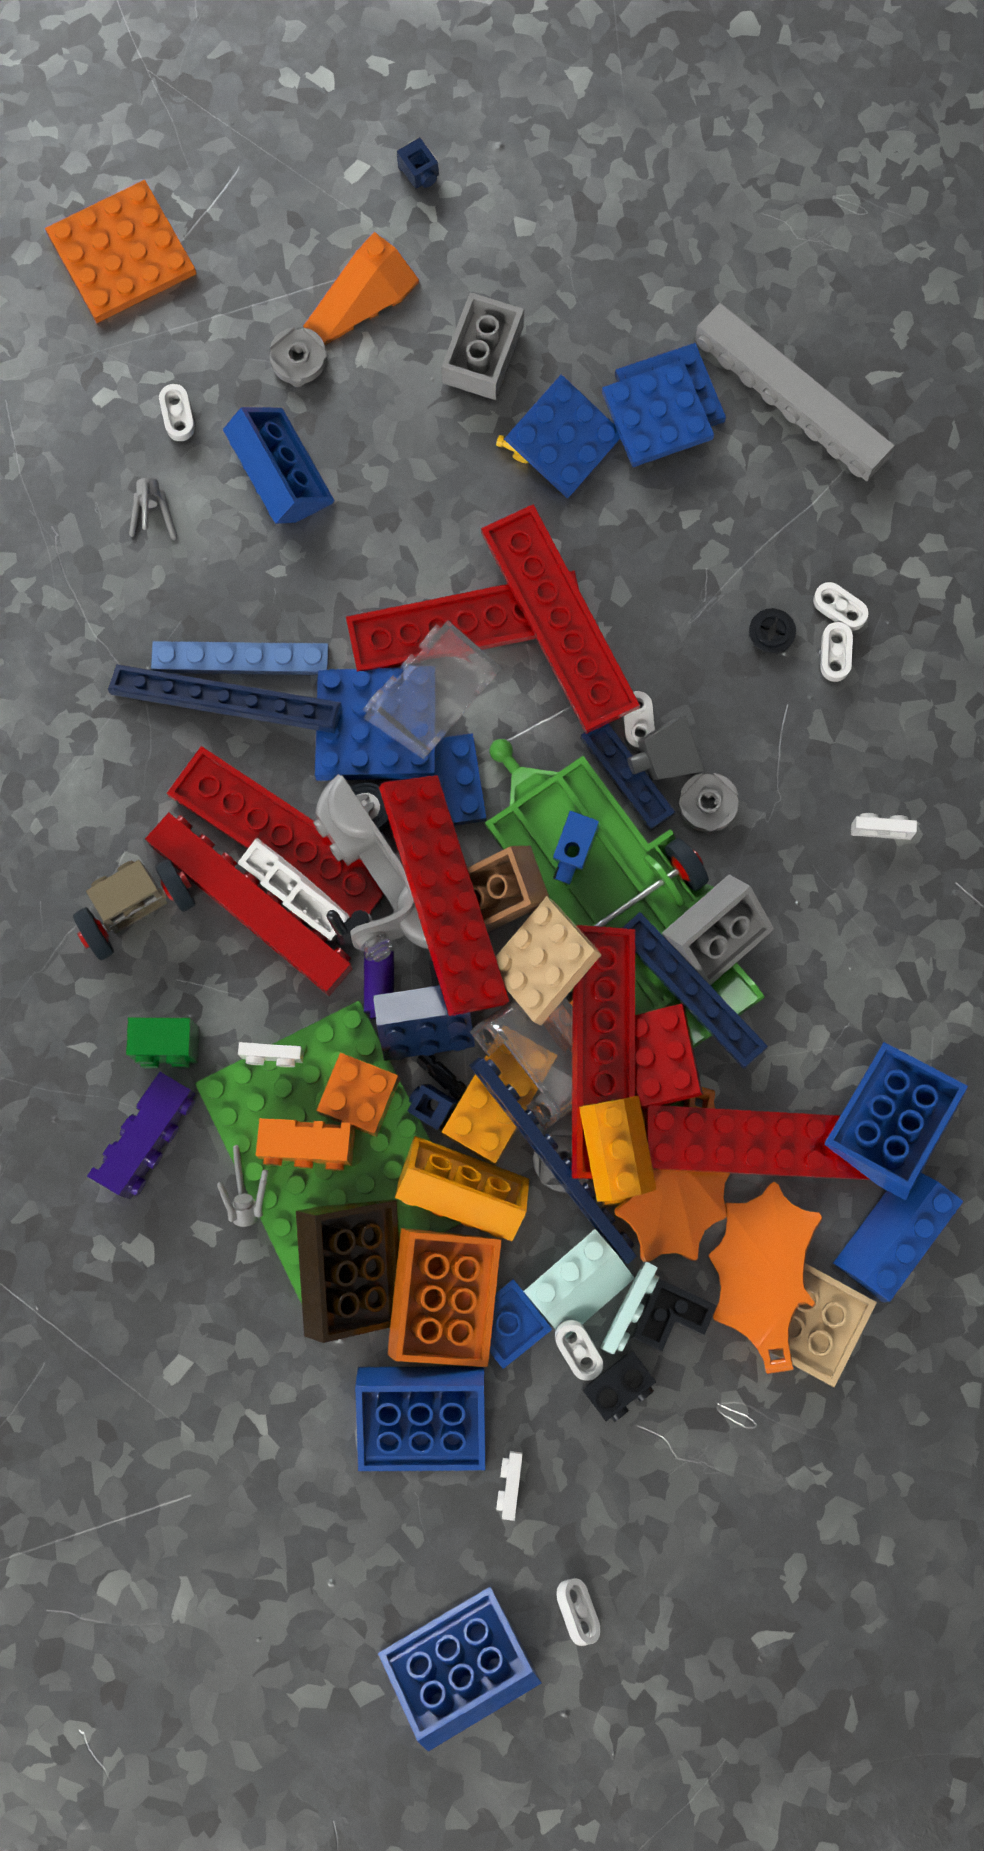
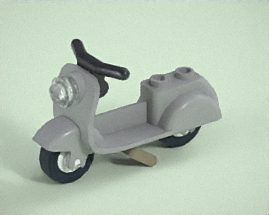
[313,774,428,962]

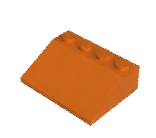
[387,1228,501,1367]

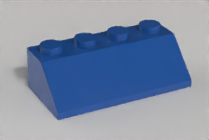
[223,407,335,524]
[832,1173,963,1303]

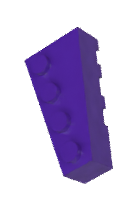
[87,1072,196,1200]

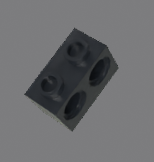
[581,1351,656,1422]

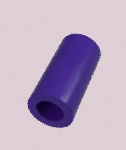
[364,949,394,1020]

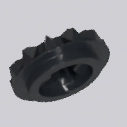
[749,608,796,655]

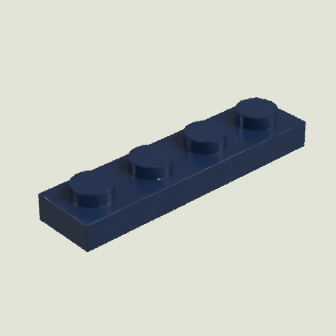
[580,723,675,831]

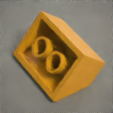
[579,1096,657,1202]

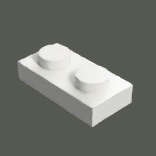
[851,813,917,840]
[238,1042,304,1067]
[496,1451,523,1521]

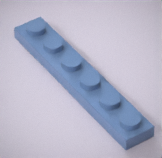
[151,641,329,675]

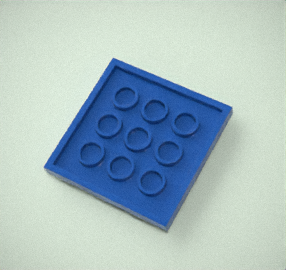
[315,667,436,781]

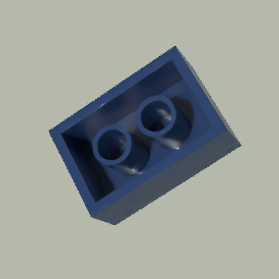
[373,985,475,1061]

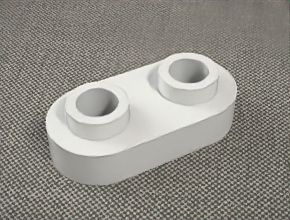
[159,384,195,441]
[813,582,868,631]
[820,622,853,682]
[623,691,655,751]
[555,1320,603,1381]
[557,1578,601,1646]

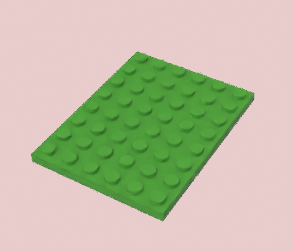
[195,1000,461,1304]

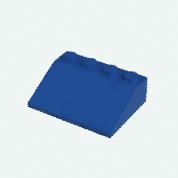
[825,1042,968,1201]
[355,1366,485,1471]
[378,1587,542,1751]

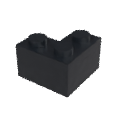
[631,1279,717,1351]

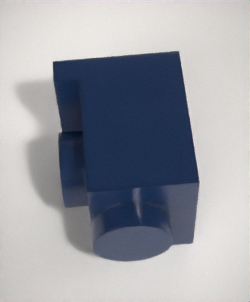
[397,137,439,189]
[407,1084,459,1131]

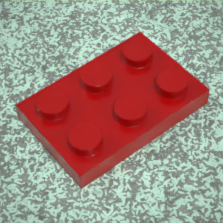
[635,1003,703,1110]

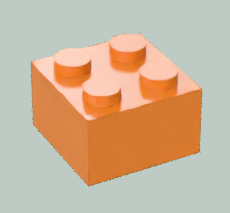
[316,1053,400,1137]

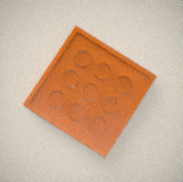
[45,179,197,323]

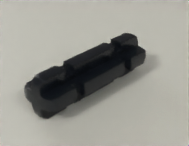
[416,1055,467,1100]

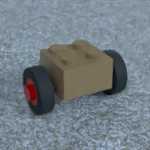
[73,859,196,960]

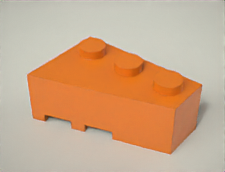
[256,1118,355,1171]

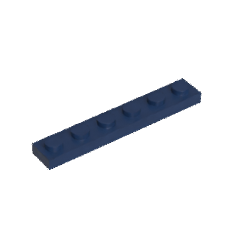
[622,912,768,1070]

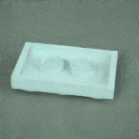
[600,1262,659,1355]

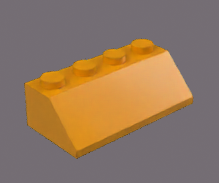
[395,1136,530,1241]

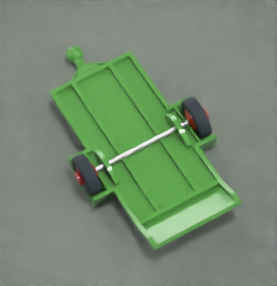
[485,739,765,1048]

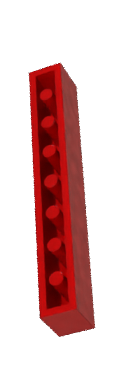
[145,812,353,996]

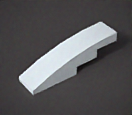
[238,838,349,940]

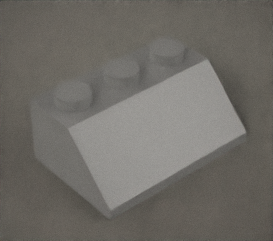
[662,874,774,985]

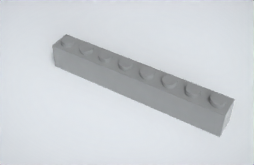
[695,303,895,481]

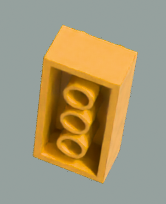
[441,1025,557,1166]

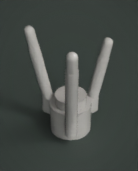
[129,478,177,540]
[217,1145,268,1227]

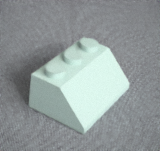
[523,1229,635,1338]

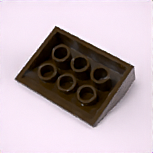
[296,1200,399,1343]

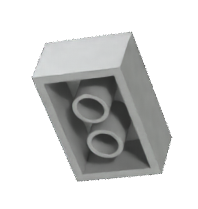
[441,292,524,400]

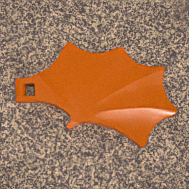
[614,1086,730,1262]
[709,1182,822,1374]

